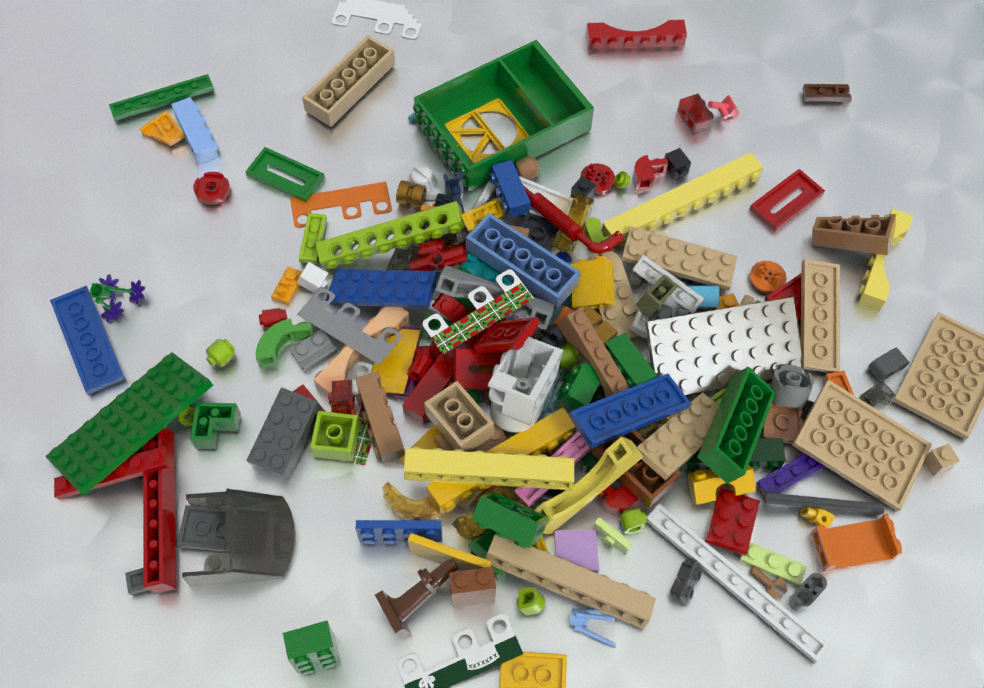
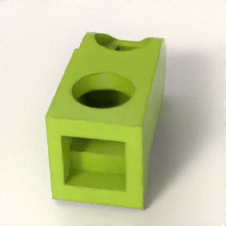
[584,217,609,253]

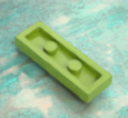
[299,213,327,264]

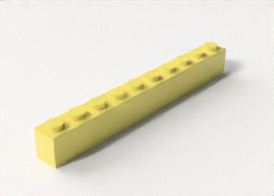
[601,153,763,248]

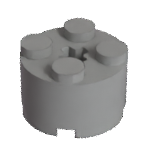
[770,365,814,409]

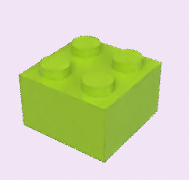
[310,411,360,462]

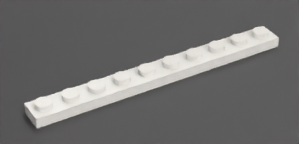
[647,504,830,663]

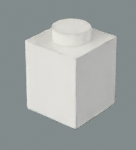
[297,262,328,294]

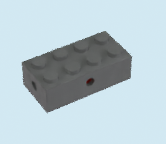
[246,387,322,480]

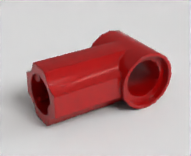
[407,345,440,382]

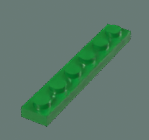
[109,74,214,121]

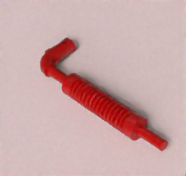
[524,186,624,254]

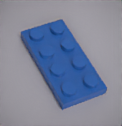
[355,520,443,545]

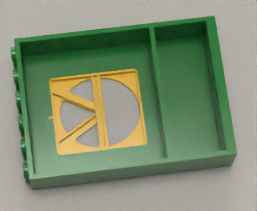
[413,40,594,191]

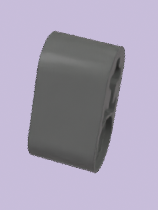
[868,347,910,382]
[789,573,827,612]

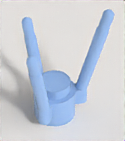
[570,607,616,647]

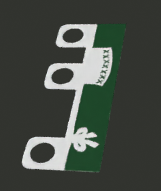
[397,614,523,688]

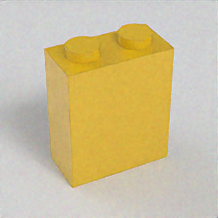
[570,256,615,311]

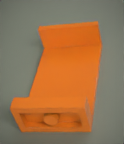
[811,513,902,572]

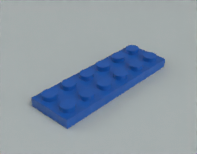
[325,269,439,308]
[50,285,125,395]
[569,373,691,449]

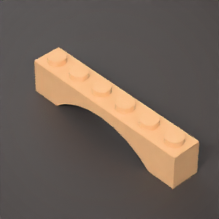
[314,306,410,401]

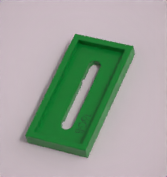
[245,147,325,203]

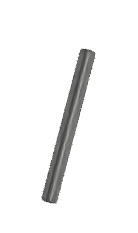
[763,492,884,515]

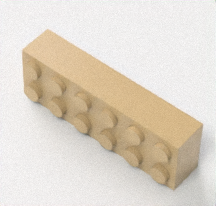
[302,35,395,127]

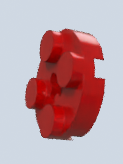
[193,171,231,205]

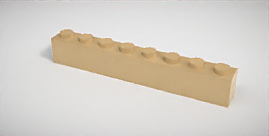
[485,534,656,629]

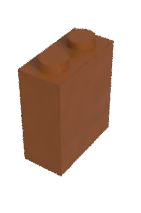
[449,567,496,608]

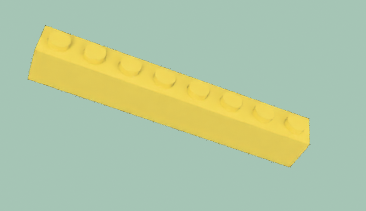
[404,447,574,490]

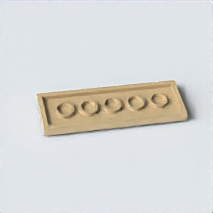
[621,226,737,291]
[801,259,840,373]
[637,393,719,480]

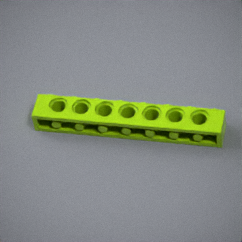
[316,201,465,269]

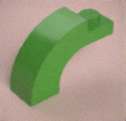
[256,319,314,367]

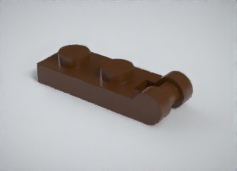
[802,84,852,104]

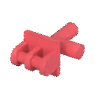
[708,95,740,119]

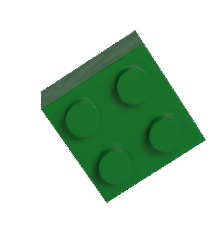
[552,362,600,414]

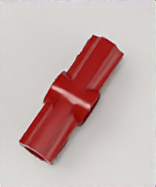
[409,245,468,272]

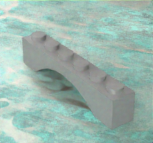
[436,265,555,330]

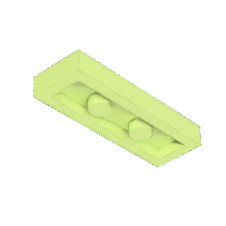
[739,542,807,587]

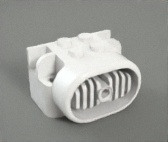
[488,337,563,433]

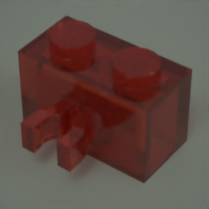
[677,93,714,135]

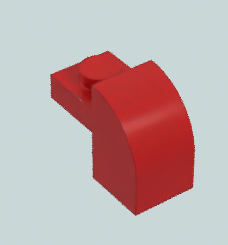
[632,155,668,190]
[432,293,472,323]
[597,485,640,515]

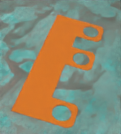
[290,182,392,228]

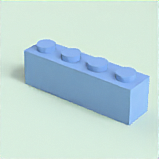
[171,97,219,164]

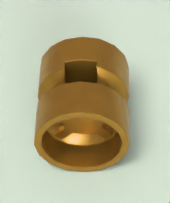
[396,180,427,209]

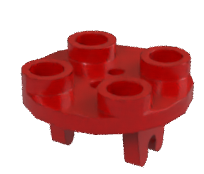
[580,163,615,195]

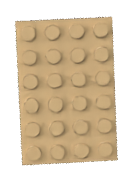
[893,312,984,440]
[792,380,932,511]

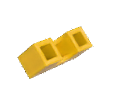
[687,465,756,505]

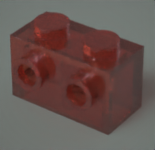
[328,380,357,415]

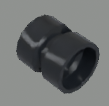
[537,324,568,349]

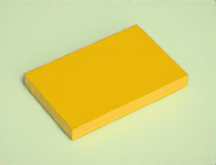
[499,651,567,688]

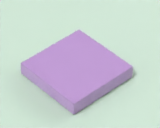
[554,529,599,572]

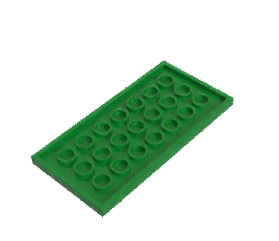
[45,352,214,496]

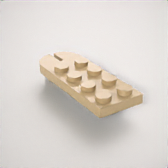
[587,251,642,340]

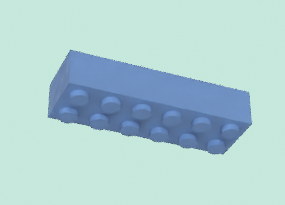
[466,213,581,310]

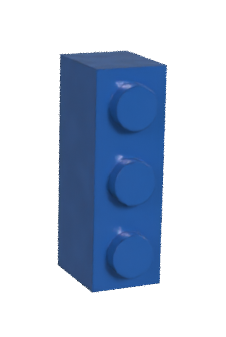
[489,160,531,218]

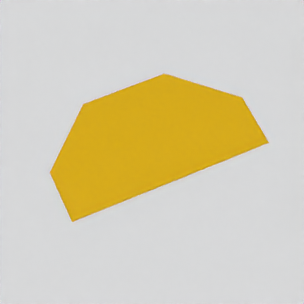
[372,329,421,394]

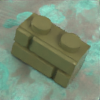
[636,274,678,317]

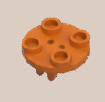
[749,261,787,295]

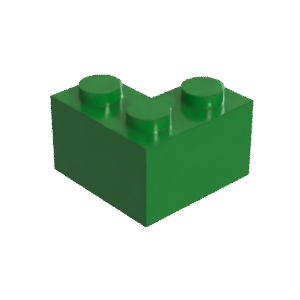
[190,402,241,449]

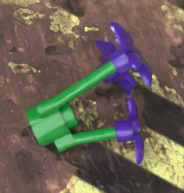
[90,274,145,323]

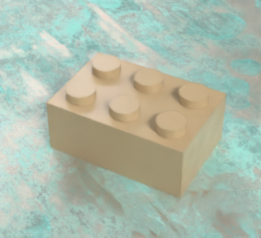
[424,381,495,452]

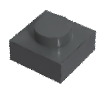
[125,568,148,595]

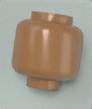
[515,156,540,180]

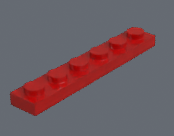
[54,446,170,499]

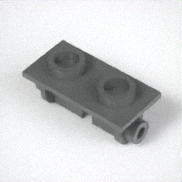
[669,559,702,606]

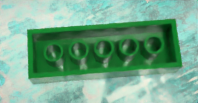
[697,366,776,484]

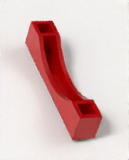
[586,20,687,49]

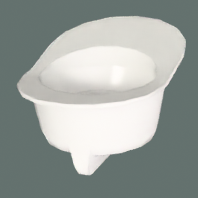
[407,166,445,201]

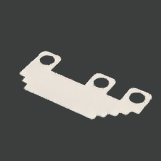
[332,0,422,39]

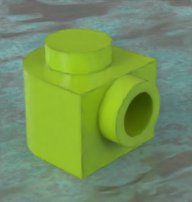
[619,508,647,534]
[517,587,545,616]

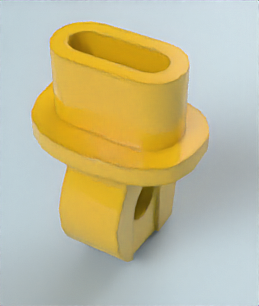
[800,507,835,528]

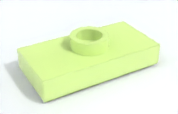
[593,517,632,555]

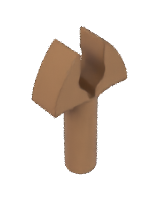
[750,566,788,600]

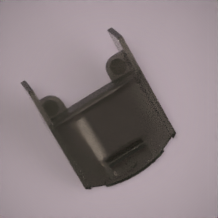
[182,488,296,586]

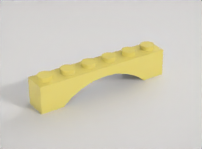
[858,209,913,311]
[534,437,643,534]

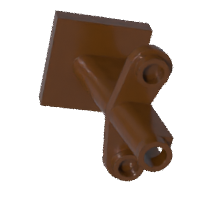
[375,559,459,639]

